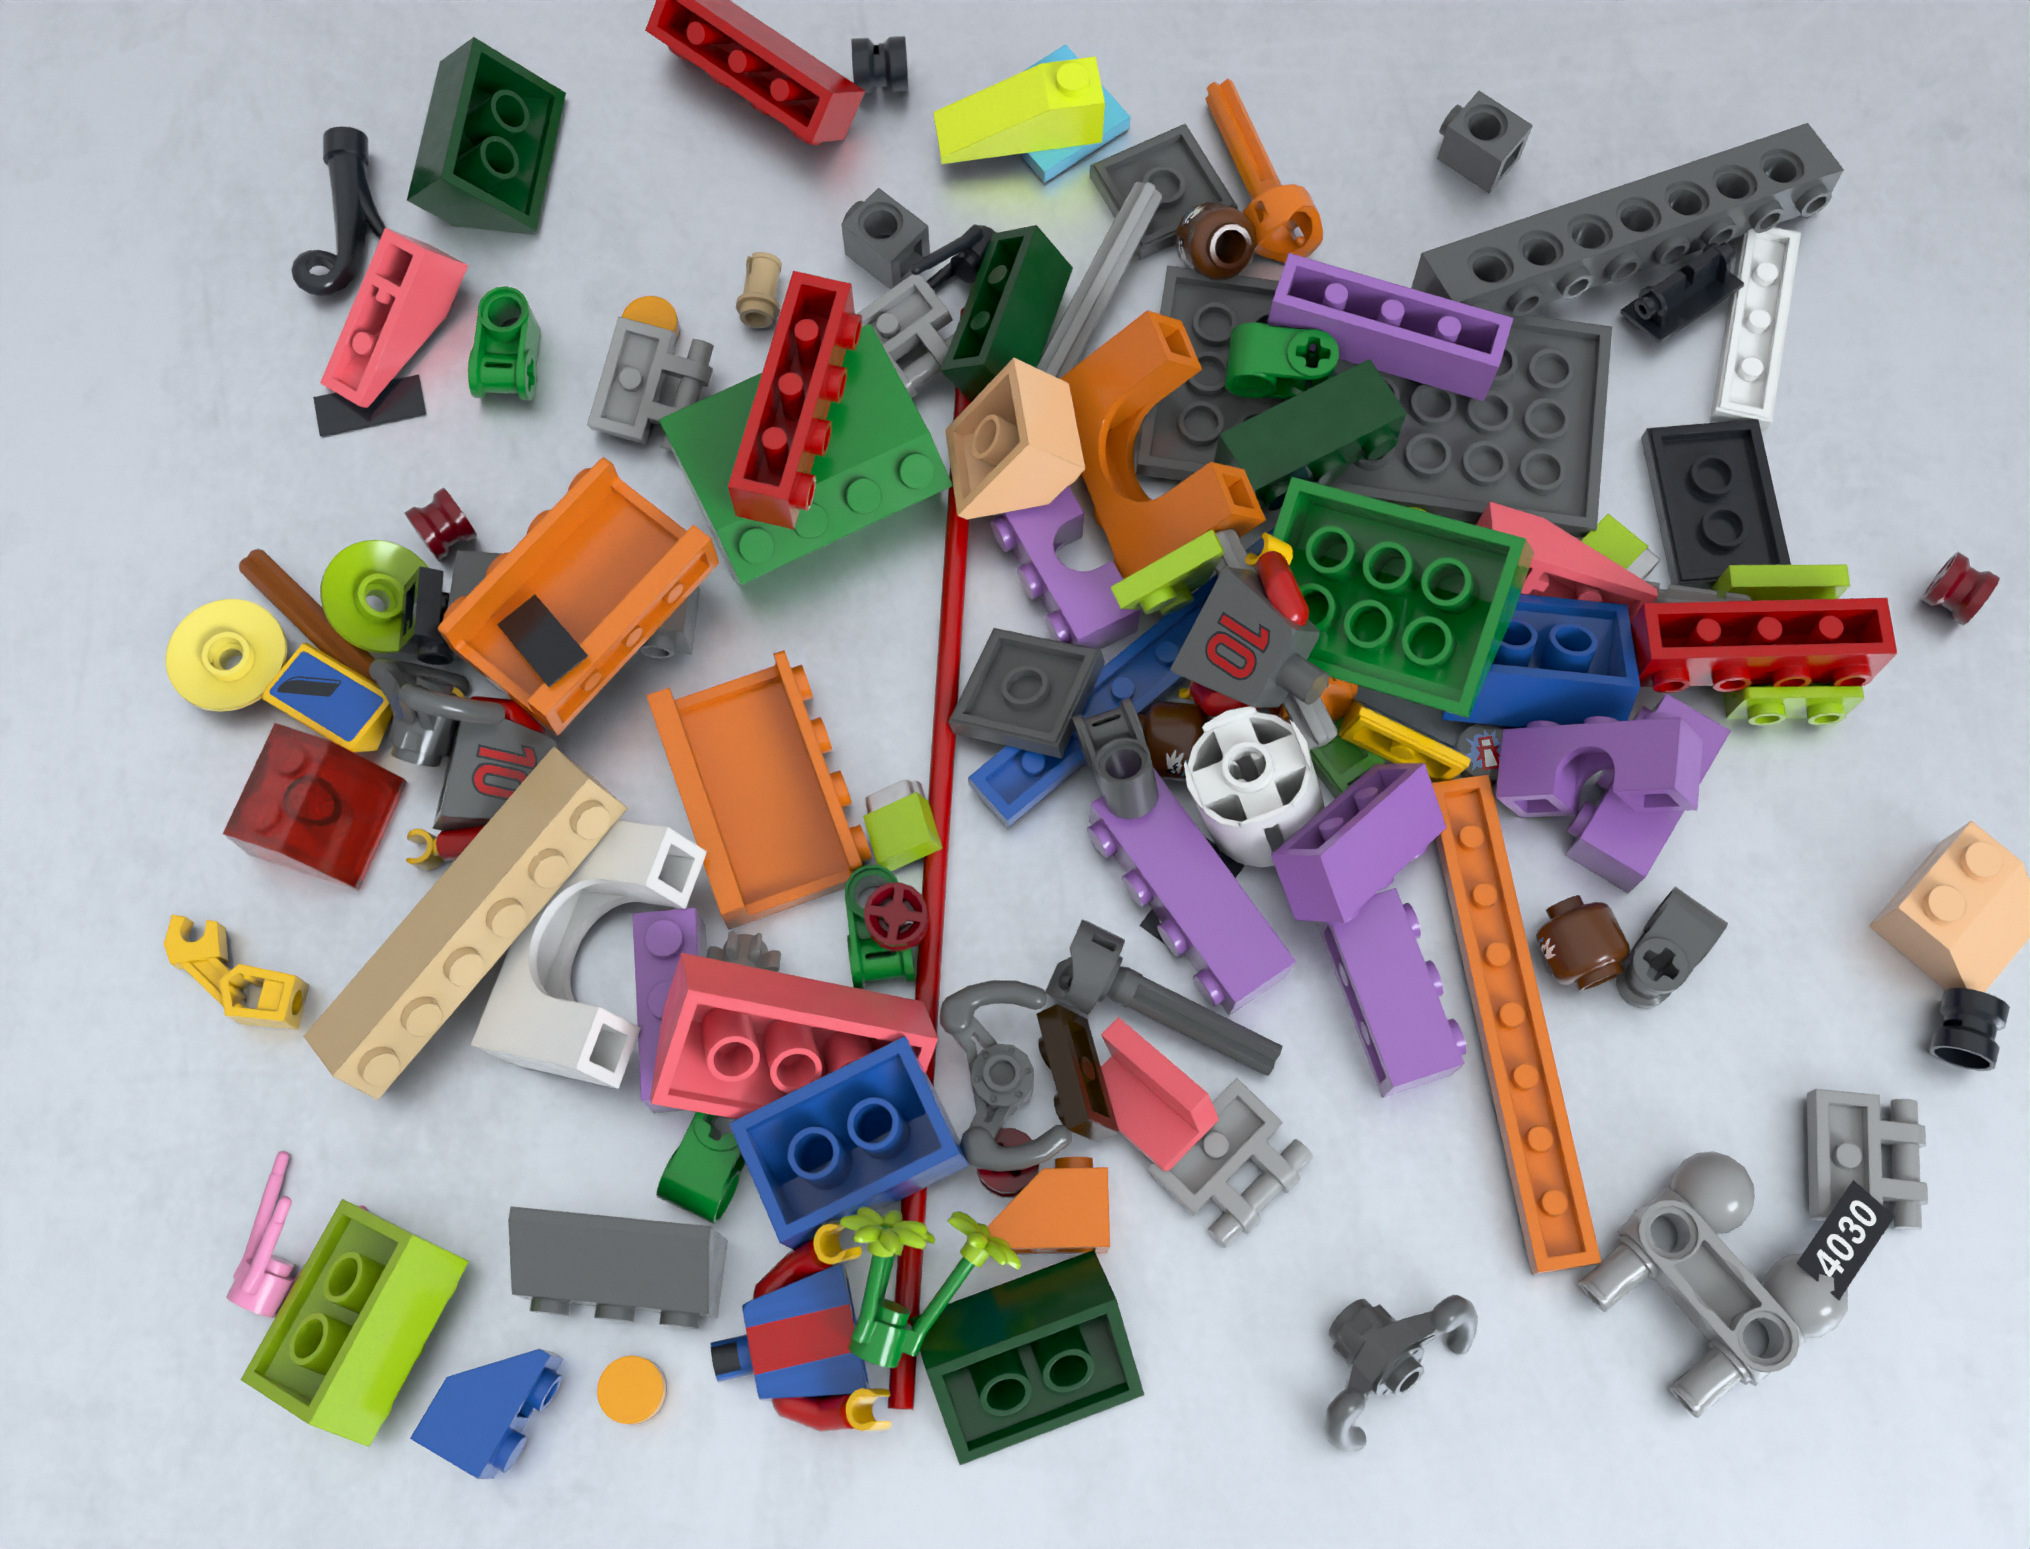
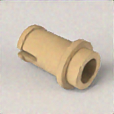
[736,252,782,328]

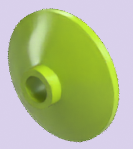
[320,540,429,654]

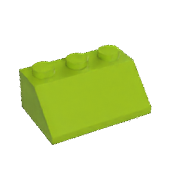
[240,1199,469,1447]

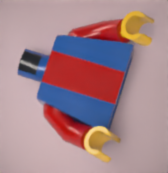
[710,1222,891,1432]

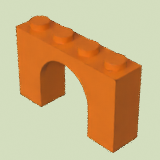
[1060,310,1266,579]

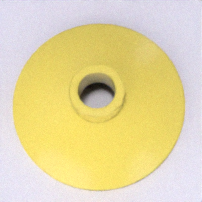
[165,599,287,712]

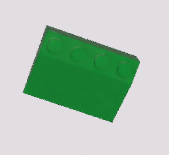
[658,324,953,585]
[1272,477,1534,719]

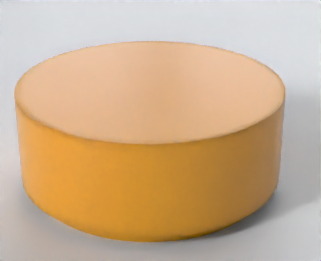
[622,296,680,341]
[597,1356,666,1424]

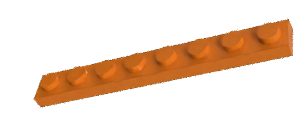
[1432,775,1602,1275]

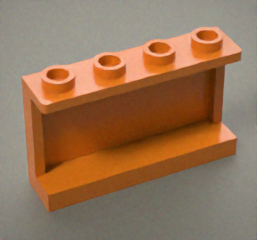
[438,457,719,736]
[646,650,872,930]

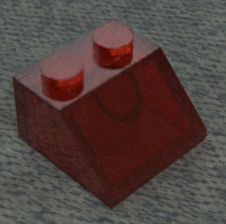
[223,723,407,891]

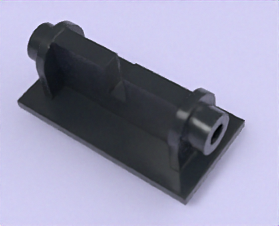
[1620,242,1744,344]

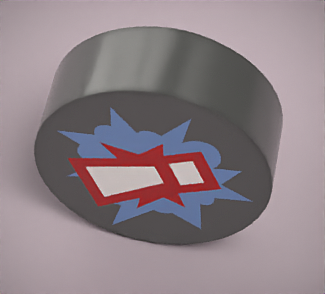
[1454,723,1503,785]

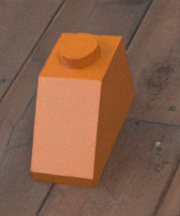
[987,1157,1110,1255]

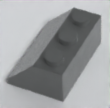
[508,1206,728,1329]

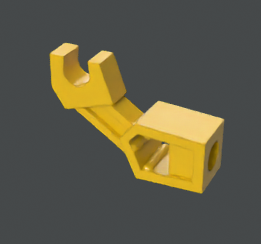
[163,915,310,1030]

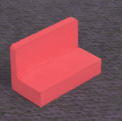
[1101,1017,1219,1171]

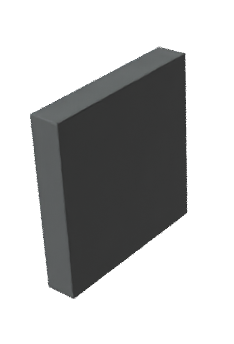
[1089,124,1238,260]
[948,628,1105,759]

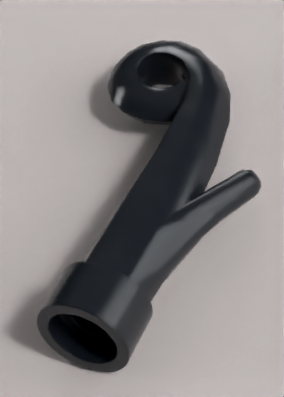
[291,126,386,296]

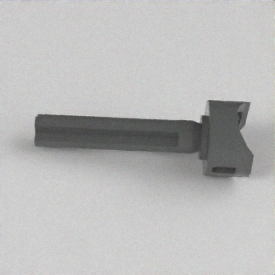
[1045,919,1283,1076]

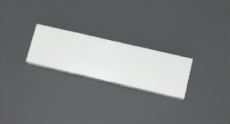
[1710,227,1801,432]

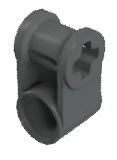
[1071,697,1159,819]
[1616,886,1728,1008]

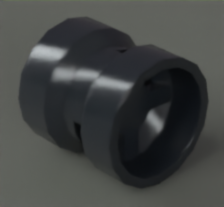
[851,36,909,94]
[1929,988,2010,1071]

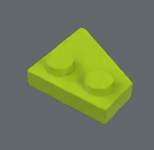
[1110,530,1225,616]

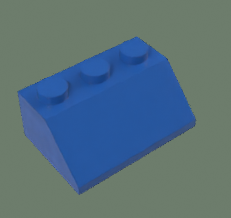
[1441,594,1640,728]
[729,1036,970,1250]

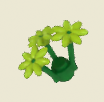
[840,1206,1021,1368]

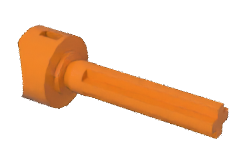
[1205,79,1323,263]

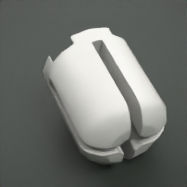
[1184,706,1325,868]

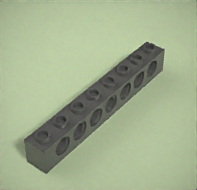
[1411,123,1844,317]

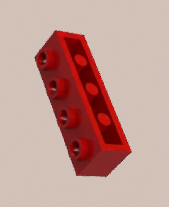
[645,0,865,145]
[728,271,862,530]
[1630,598,1897,693]

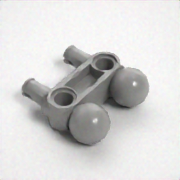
[1578,1151,1848,1418]

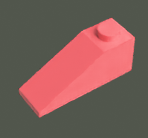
[320,227,469,408]
[1476,502,1658,624]

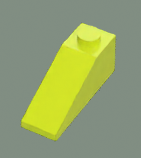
[933,56,1105,164]

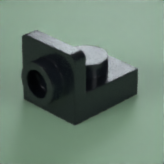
[399,566,460,665]

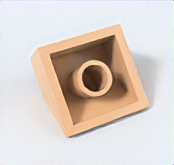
[945,358,1085,520]
[1869,821,2030,992]

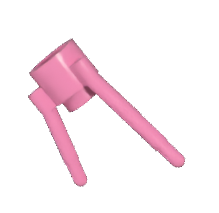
[226,1151,368,1318]

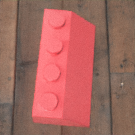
[650,953,938,1119]

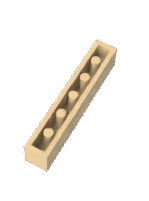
[303,746,628,1100]

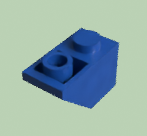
[410,1349,564,1479]

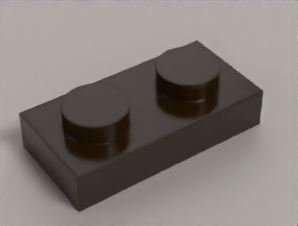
[1036,1004,1119,1142]

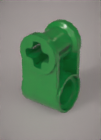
[468,286,541,401]
[1225,323,1339,399]
[845,865,916,989]
[656,1112,746,1224]

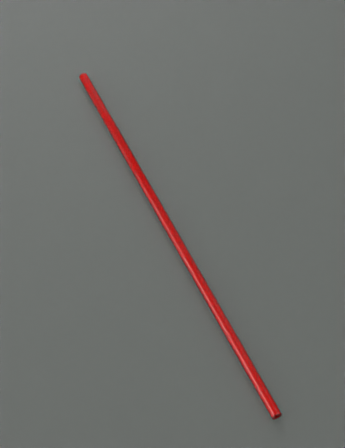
[887,308,971,1410]

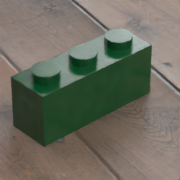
[940,225,1073,402]
[1214,359,1407,511]

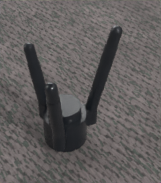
[910,224,997,291]

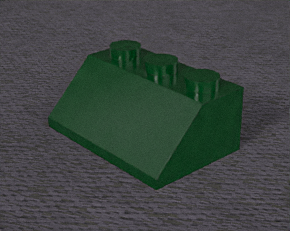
[407,37,566,234]
[909,1250,1144,1465]

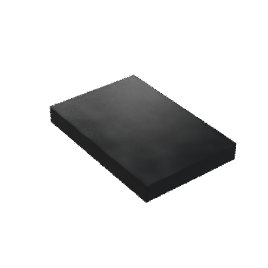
[1641,419,1791,589]

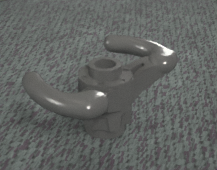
[369,658,505,767]
[940,980,1072,1172]
[1324,1295,1478,1451]

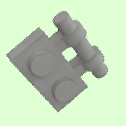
[857,274,954,399]
[587,316,714,453]
[1147,1078,1313,1248]
[1807,1089,1928,1230]

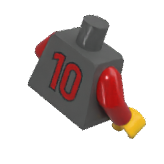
[1170,532,1329,717]
[406,687,558,871]

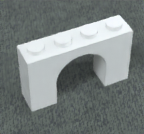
[471,820,707,1089]

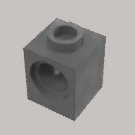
[1437,90,1533,194]
[841,188,930,290]

